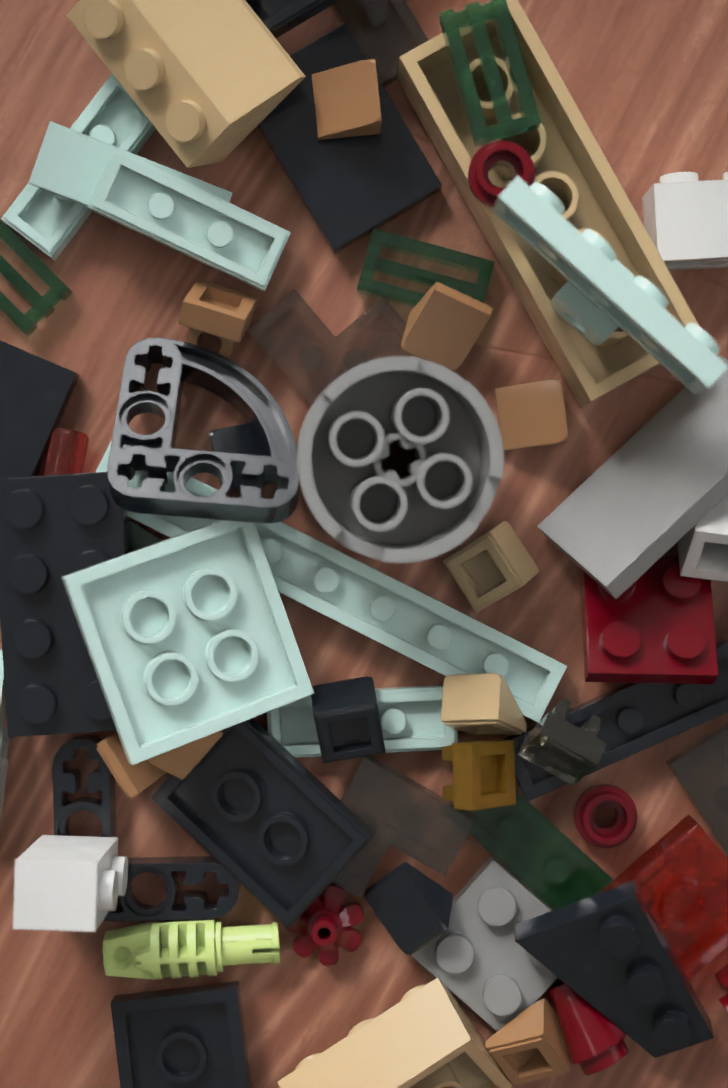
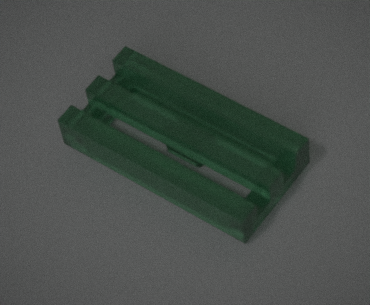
[439,0,541,147]
[0,219,73,336]
[357,228,495,308]

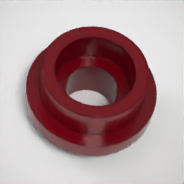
[468,140,535,208]
[573,784,637,848]

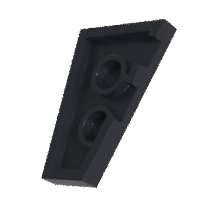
[515,881,714,1058]

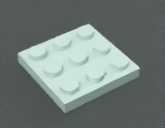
[61,520,314,765]

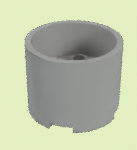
[297,356,504,563]

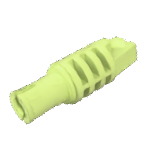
[102,918,280,980]

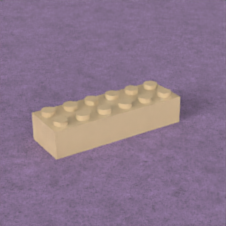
[397,0,700,408]

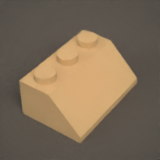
[66,0,306,168]
[278,978,513,1088]

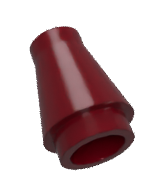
[547,980,629,1075]

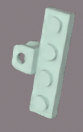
[493,176,728,394]

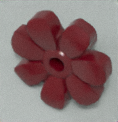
[285,883,365,966]

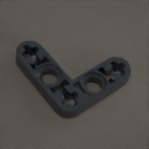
[53,734,241,921]

